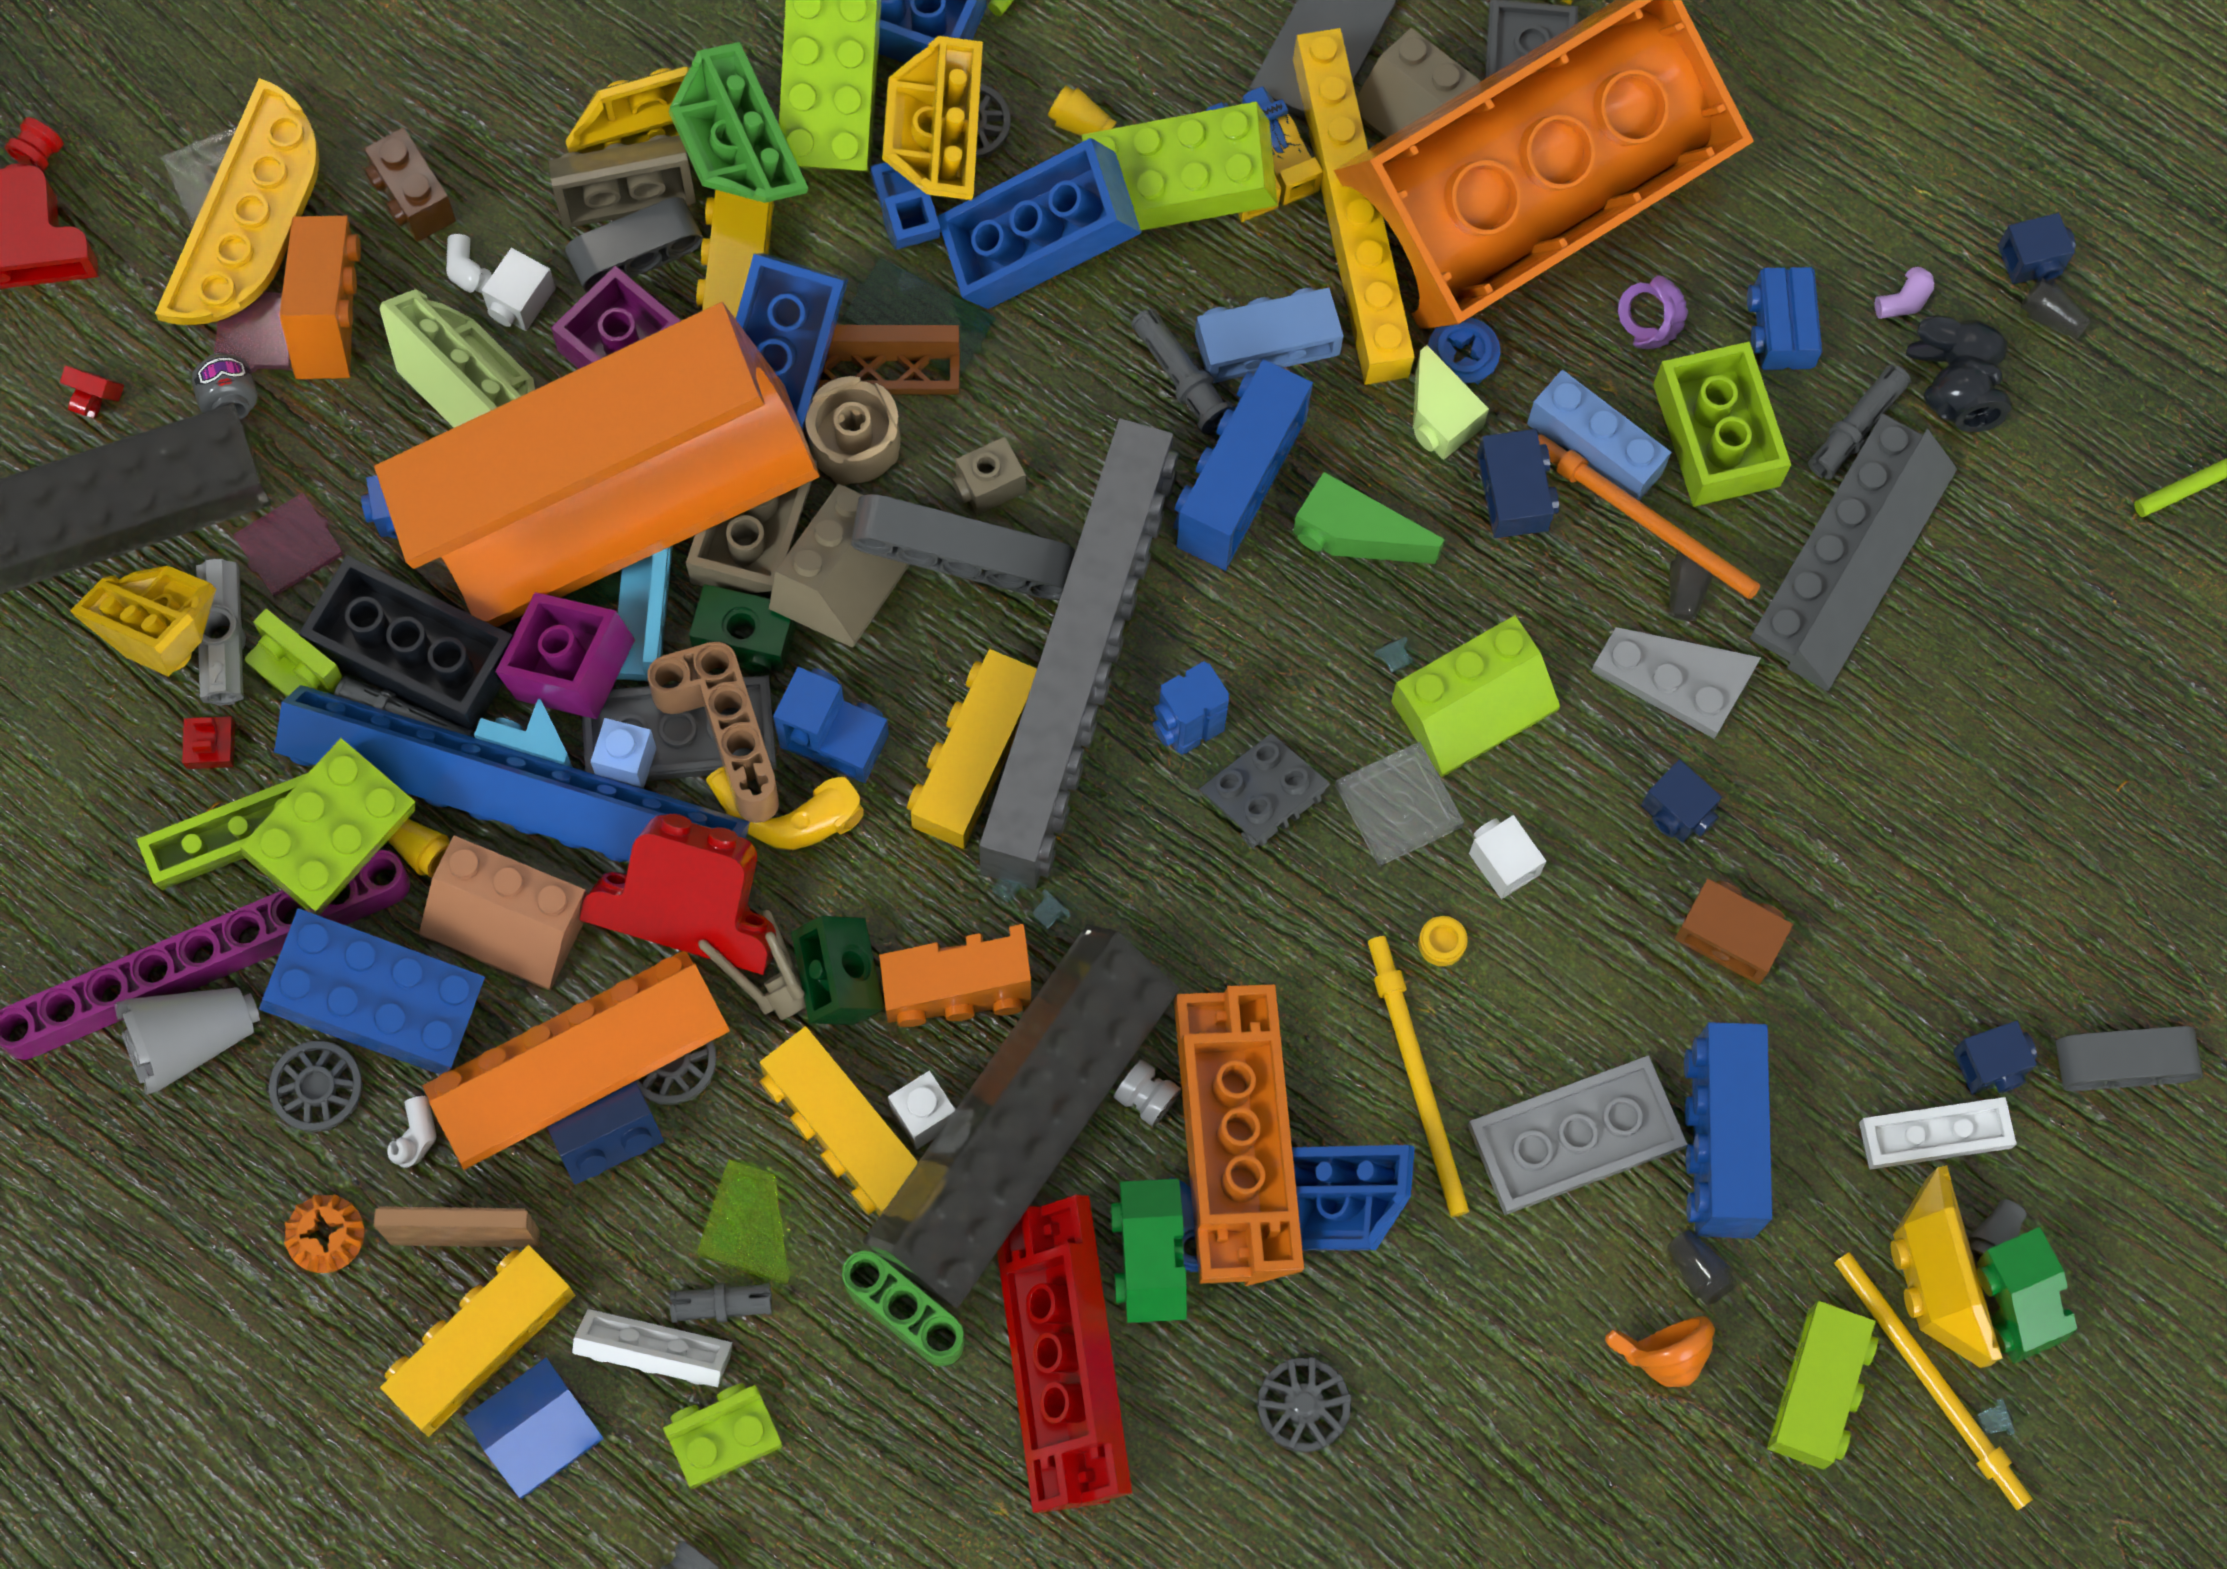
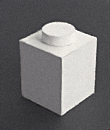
[481,248,556,331]
[1469,815,1546,899]
[888,1070,957,1150]

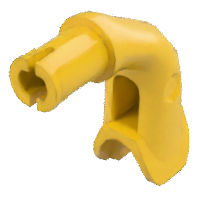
[706,767,864,850]

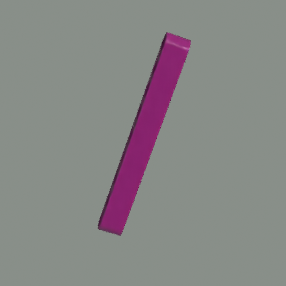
[0,850,411,1060]

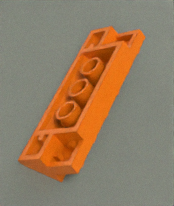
[422,951,730,1170]
[1174,984,1304,1286]

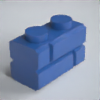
[1747,267,1822,370]
[1153,661,1229,755]

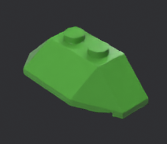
[669,42,808,203]

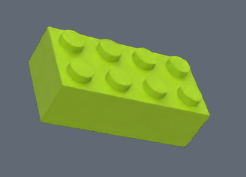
[779,0,881,172]
[1082,101,1278,231]

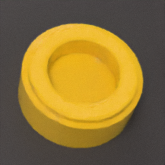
[1418,916,1468,967]

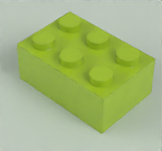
[1653,341,1791,507]
[240,738,415,916]

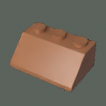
[419,836,587,991]

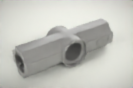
[196,559,246,706]

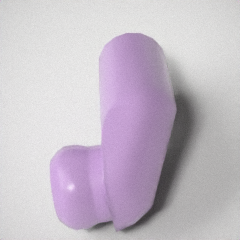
[1875,267,1934,319]

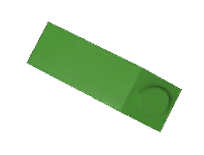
[1293,472,1445,564]

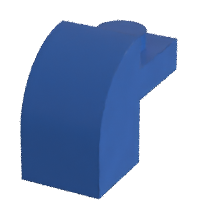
[870,162,941,250]

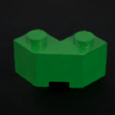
[1111,1178,1187,1323]
[1977,1227,2077,1364]

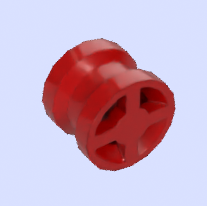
[5,117,64,173]

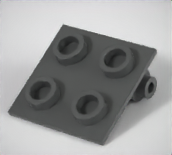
[1199,733,1330,848]

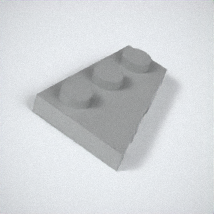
[1591,627,1761,739]

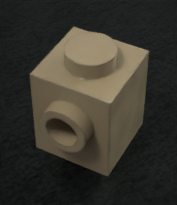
[952,436,1026,515]

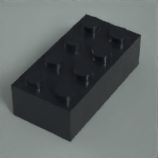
[299,555,513,731]

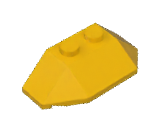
[882,36,983,200]
[565,66,690,154]
[70,566,216,677]
[1891,1166,2002,1368]

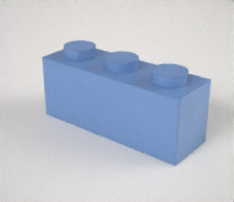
[1195,287,1343,383]
[1527,370,1671,501]

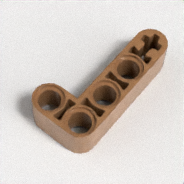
[647,642,779,823]

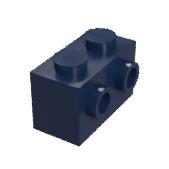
[1477,429,1559,539]
[547,1081,665,1185]

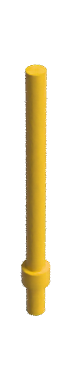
[1368,936,1469,1217]
[1834,1252,2033,1511]

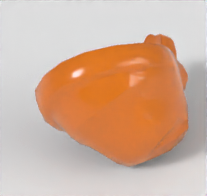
[1605,1316,1715,1387]

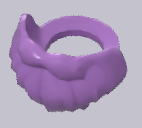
[1618,275,1688,349]

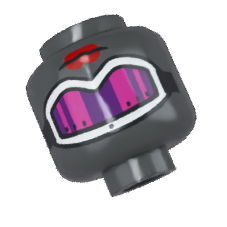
[192,353,258,423]

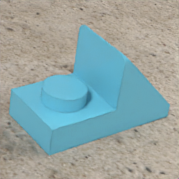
[474,699,573,768]

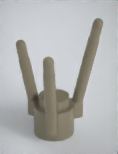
[698,910,806,1020]

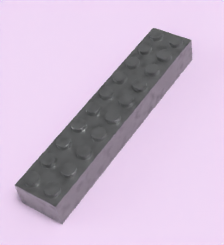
[979,418,1179,890]

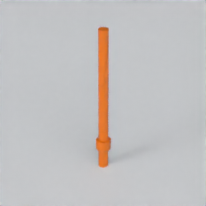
[1538,434,1760,600]

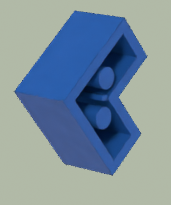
[773,667,889,783]

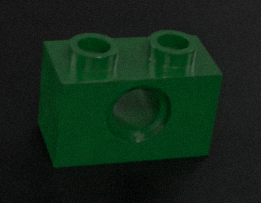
[689,584,798,674]
[791,915,884,1025]

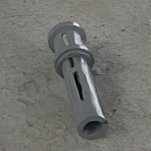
[1131,308,1235,434]

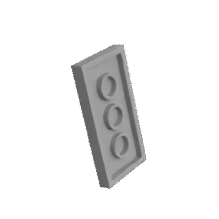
[1467,1055,1687,1216]

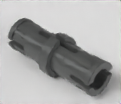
[670,1282,772,1323]

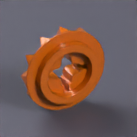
[284,1194,365,1273]

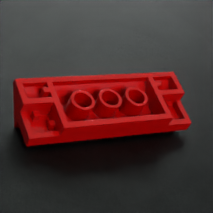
[993,1195,1132,1513]

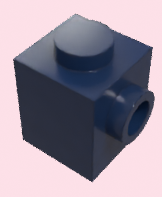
[1997,213,2075,285]
[1641,759,1722,843]
[1953,1021,2037,1095]

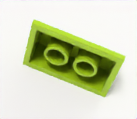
[1391,615,1560,778]

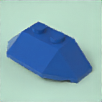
[1292,1145,1415,1250]

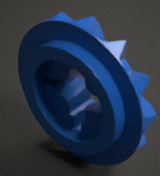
[1428,317,1500,385]

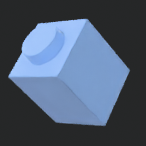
[591,718,656,789]

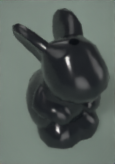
[1906,315,2012,432]

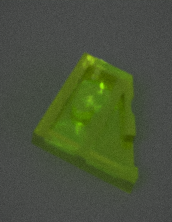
[695,1159,790,1285]

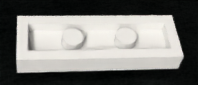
[1859,1097,2016,1170]
[572,1309,732,1387]

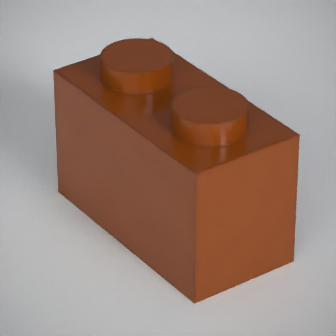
[1674,878,1793,985]

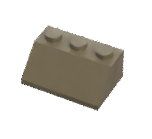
[1356,27,1481,140]
[548,135,696,229]
[686,460,818,594]
[769,483,910,648]

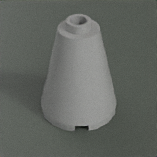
[114,987,260,1095]

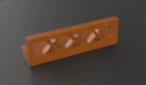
[817,325,960,395]

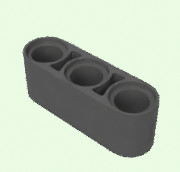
[565,197,704,292]
[2055,1026,2203,1091]

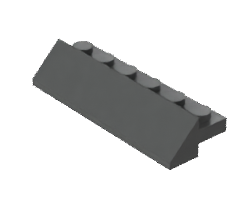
[1750,413,1957,691]

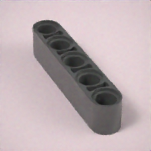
[851,494,1075,600]

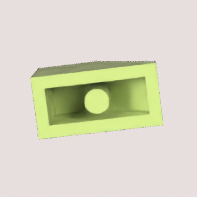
[1413,345,1489,460]

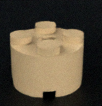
[805,376,900,485]

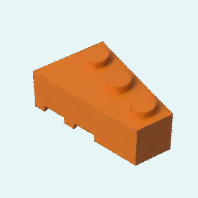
[279,216,361,380]
[879,924,1031,1027]

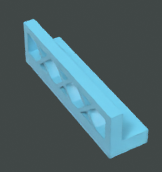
[617,546,673,681]

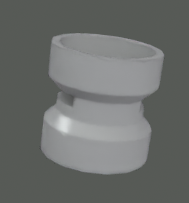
[1114,1059,1182,1127]

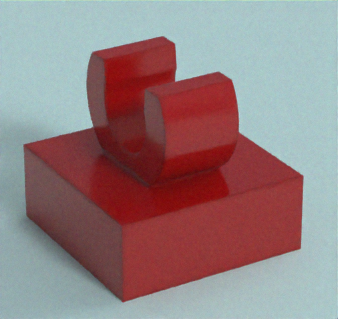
[59,365,124,418]
[182,716,235,769]

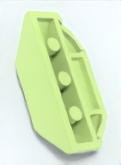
[379,289,535,428]

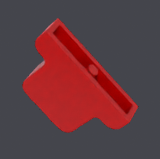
[0,164,99,289]
[579,814,777,975]

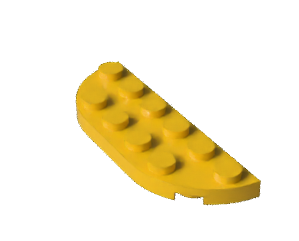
[155,78,319,325]

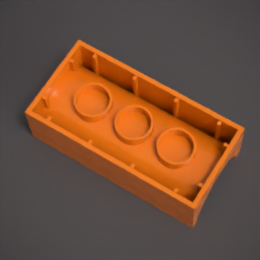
[1334,0,1754,329]
[374,301,820,627]

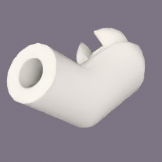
[446,234,492,293]
[387,1096,436,1167]

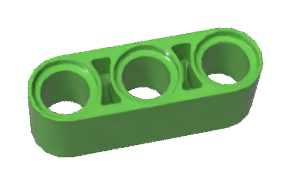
[842,1251,965,1366]

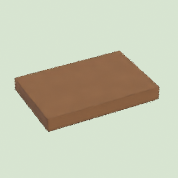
[374,1207,540,1248]

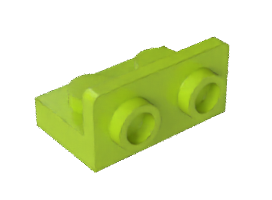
[245,609,343,696]
[663,1383,783,1490]

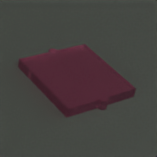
[214,292,291,373]
[233,493,344,597]

